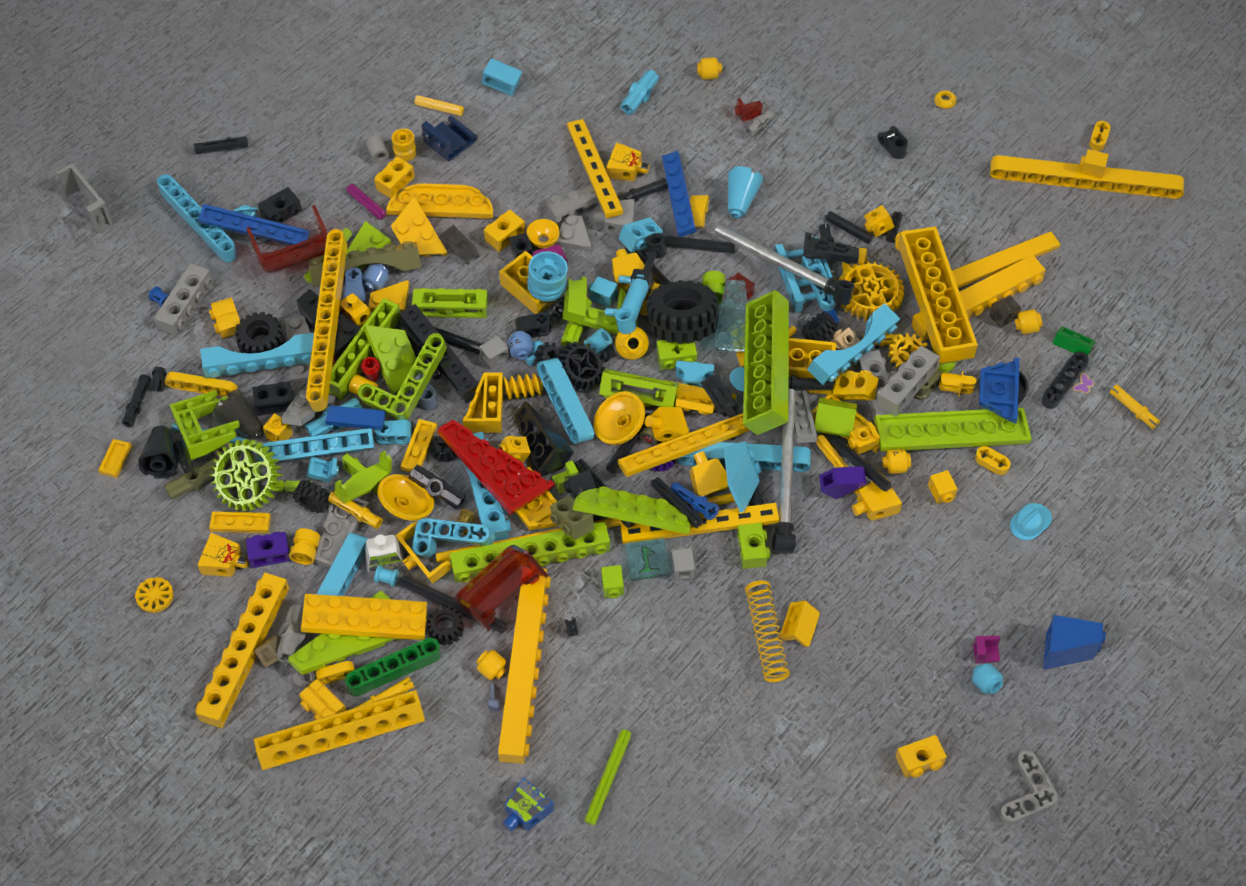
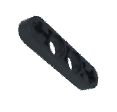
[1042,352,1089,409]

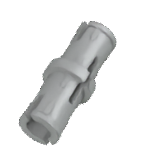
[744,109,775,137]

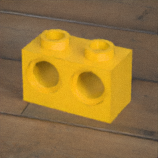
[374,157,415,199]
[833,370,879,401]

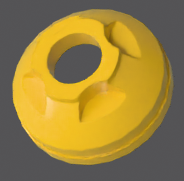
[527,219,559,248]
[615,327,649,360]

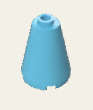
[728,166,763,218]

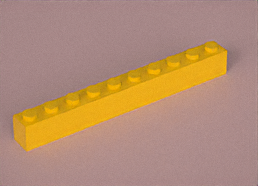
[498,567,551,764]

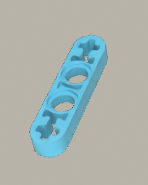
[802,256,836,311]

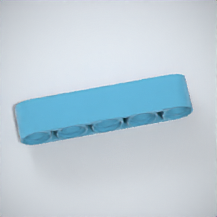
[537,358,594,444]
[317,532,369,596]

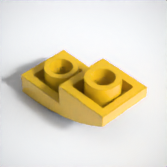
[690,195,709,228]

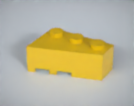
[462,372,504,433]

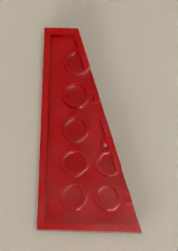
[437,420,556,515]

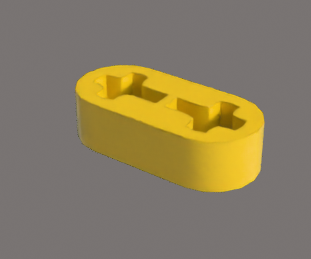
[1089,121,1111,151]
[975,446,1011,475]
[315,661,355,685]

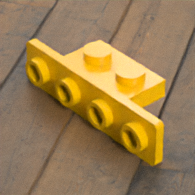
[660,380,737,415]

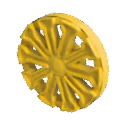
[135,577,174,613]

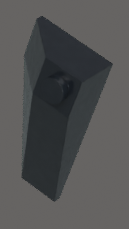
[514,401,574,477]

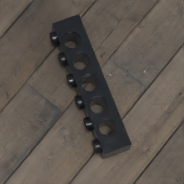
[400,304,479,404]

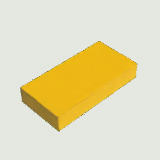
[98,439,132,478]

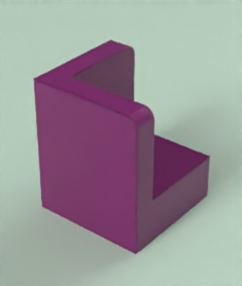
[973,635,1000,664]

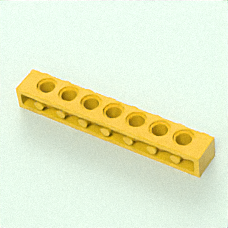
[195,572,289,729]
[254,690,425,770]

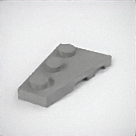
[282,390,336,426]

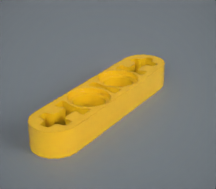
[165,372,238,398]

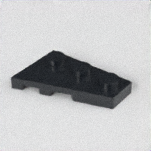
[803,232,859,264]

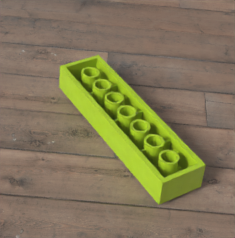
[743,290,789,435]

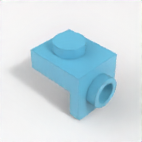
[307,457,339,483]

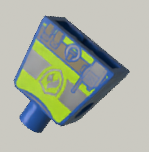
[503,778,554,832]

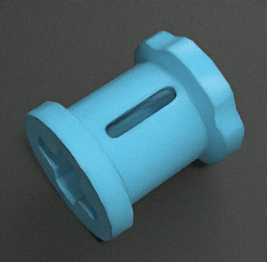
[374,565,399,587]

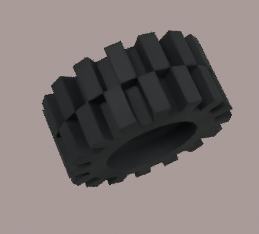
[802,312,838,341]
[292,480,330,513]
[427,606,464,645]

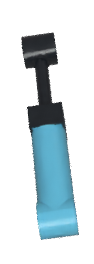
[605,233,667,334]

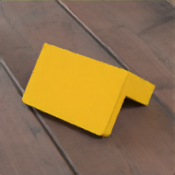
[780,600,820,647]

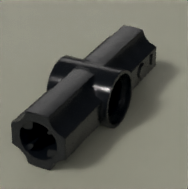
[408,464,466,510]

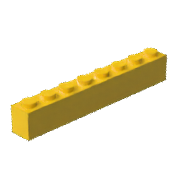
[911,255,1046,342]

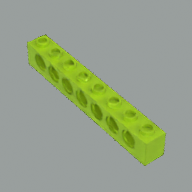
[450,521,610,583]

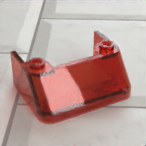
[246,205,328,273]
[454,545,549,631]

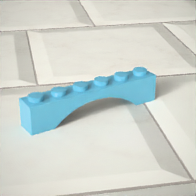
[807,303,900,385]
[200,333,314,378]

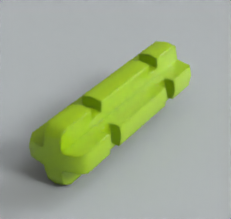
[275,480,312,492]

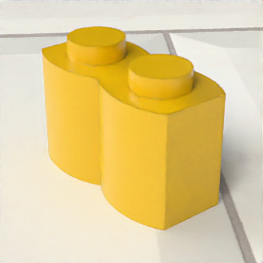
[209,297,240,339]

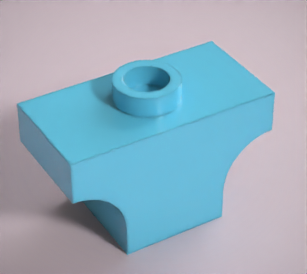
[676,361,714,387]

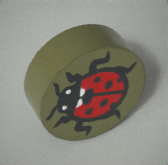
[639,428,658,445]

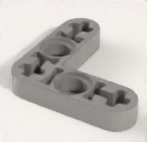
[1000,751,1058,825]

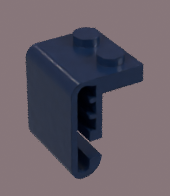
[421,116,478,162]

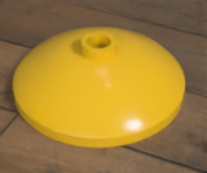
[594,391,645,445]
[377,474,434,521]

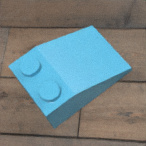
[724,441,761,513]

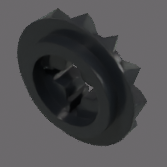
[551,295,565,324]
[430,437,458,462]

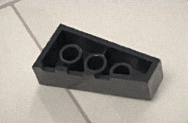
[296,289,361,362]

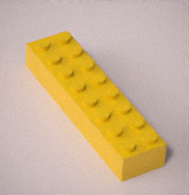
[898,226,978,364]

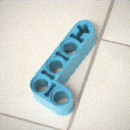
[413,518,495,558]

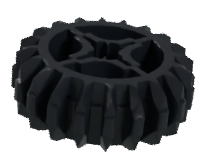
[557,341,605,392]

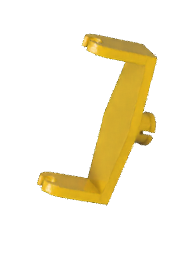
[395,522,452,584]

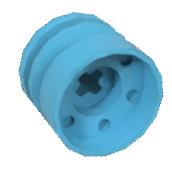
[527,251,568,301]

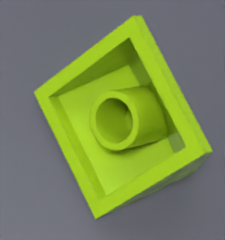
[814,397,857,437]

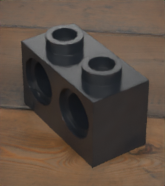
[252,381,294,416]

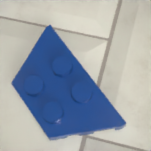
[978,358,1020,423]

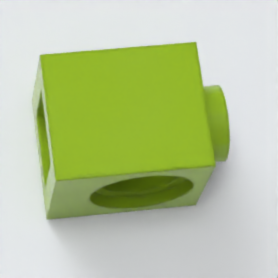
[601,565,624,598]

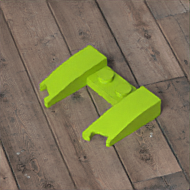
[562,277,638,339]
[169,390,240,460]

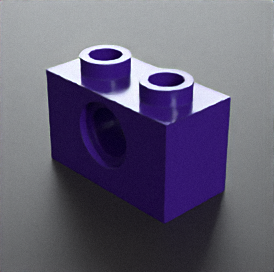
[246,532,291,568]

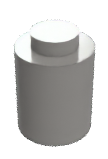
[366,136,389,163]

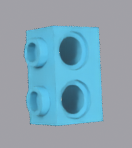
[618,217,663,252]

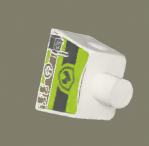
[365,535,405,572]

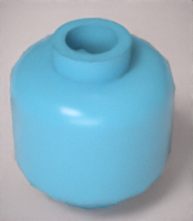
[972,663,1003,694]

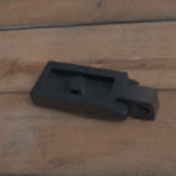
[700,372,739,418]

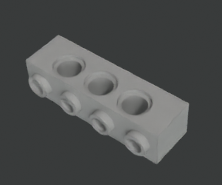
[154,263,213,336]
[877,346,940,416]
[856,350,901,424]

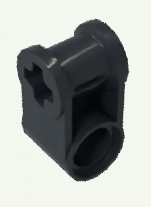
[877,126,908,159]
[515,312,552,338]

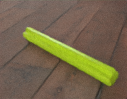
[585,729,631,826]

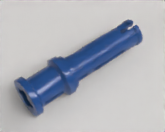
[671,482,719,520]

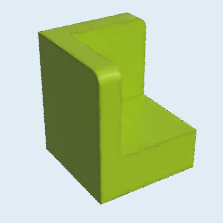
[552,461,578,494]

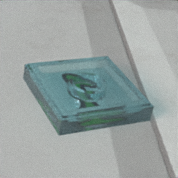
[625,538,670,581]

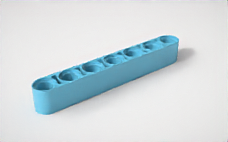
[157,174,237,262]
[677,442,811,472]

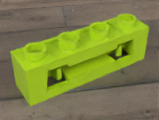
[412,288,488,318]
[599,369,679,407]

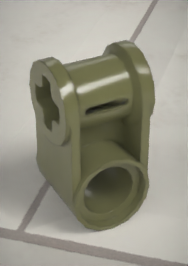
[914,369,943,400]

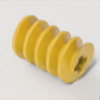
[503,373,543,400]

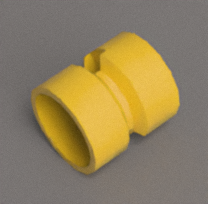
[391,128,416,162]
[289,528,321,565]

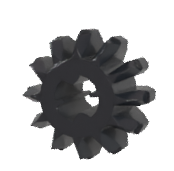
[533,342,562,363]

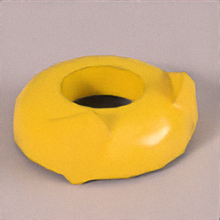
[934,90,956,109]

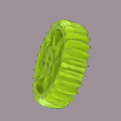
[210,439,282,511]

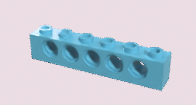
[256,428,375,463]
[466,432,511,541]

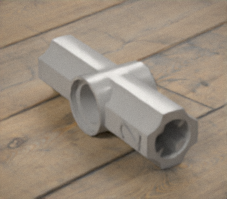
[277,605,306,663]

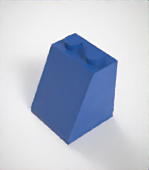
[1043,615,1106,669]

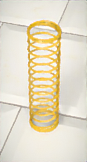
[745,580,790,682]

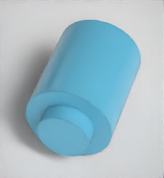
[584,328,612,354]

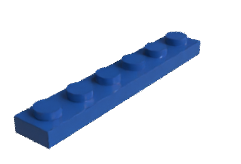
[662,151,697,237]
[199,204,310,249]

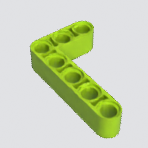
[358,333,447,420]

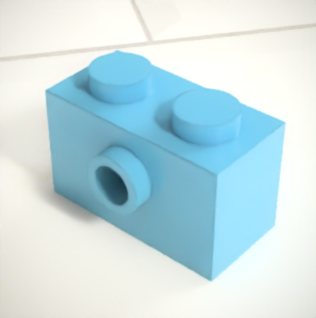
[481,58,522,96]

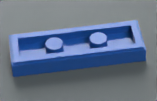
[325,405,386,430]

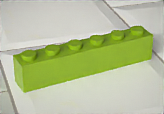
[329,298,400,400]

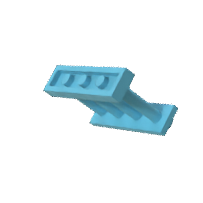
[775,237,837,313]

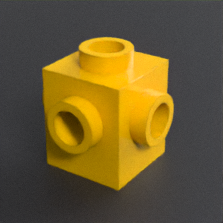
[864,205,895,237]
[498,436,531,463]

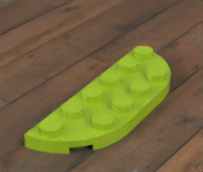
[572,486,690,534]

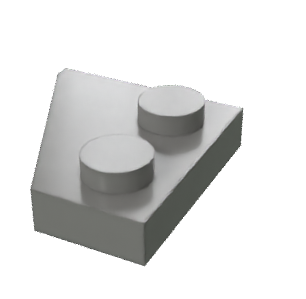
[557,214,591,251]

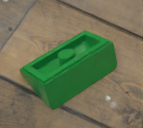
[1053,326,1096,356]

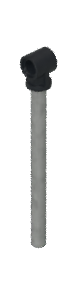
[714,225,855,305]
[772,389,796,554]

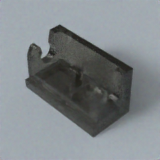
[440,224,480,264]

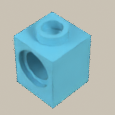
[588,276,618,308]

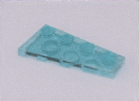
[713,280,747,352]

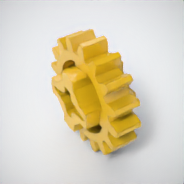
[888,333,927,369]

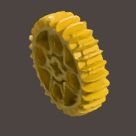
[839,261,904,322]

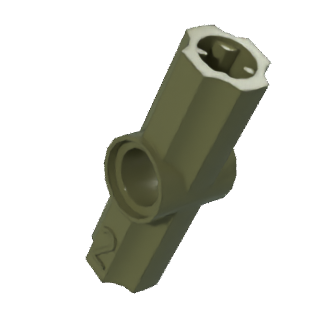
[164,457,217,500]

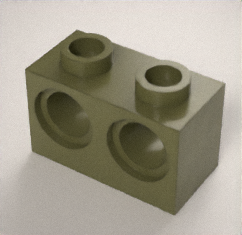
[550,495,594,540]

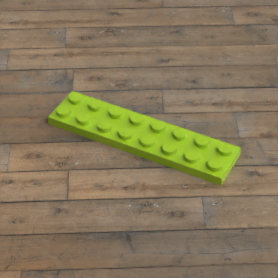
[874,407,1032,452]

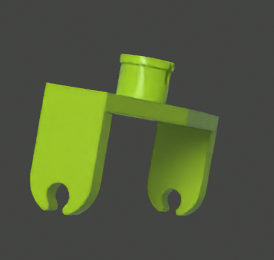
[335,451,392,504]

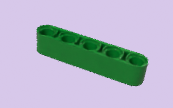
[345,638,441,696]

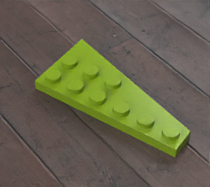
[288,591,402,675]

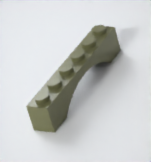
[308,241,421,287]

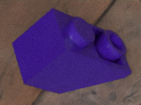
[819,466,866,499]

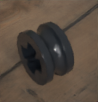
[565,618,578,637]

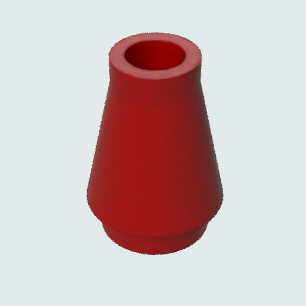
[361,357,380,382]

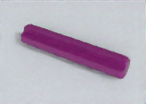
[346,183,386,220]

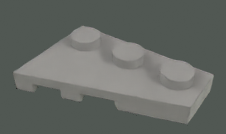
[546,186,599,223]

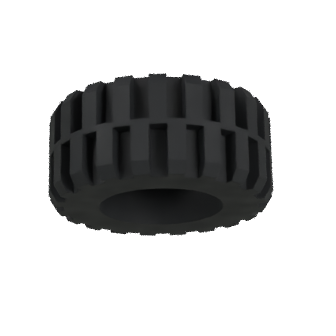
[647,280,718,344]

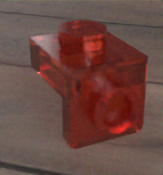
[735,98,763,122]

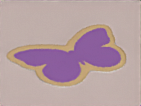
[1072,373,1094,393]

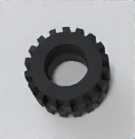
[235,312,285,354]

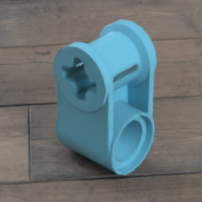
[374,419,411,445]

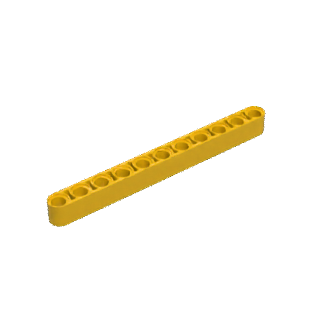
[990,155,1184,199]
[306,229,347,412]

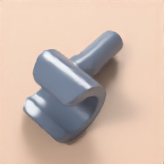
[488,684,501,712]

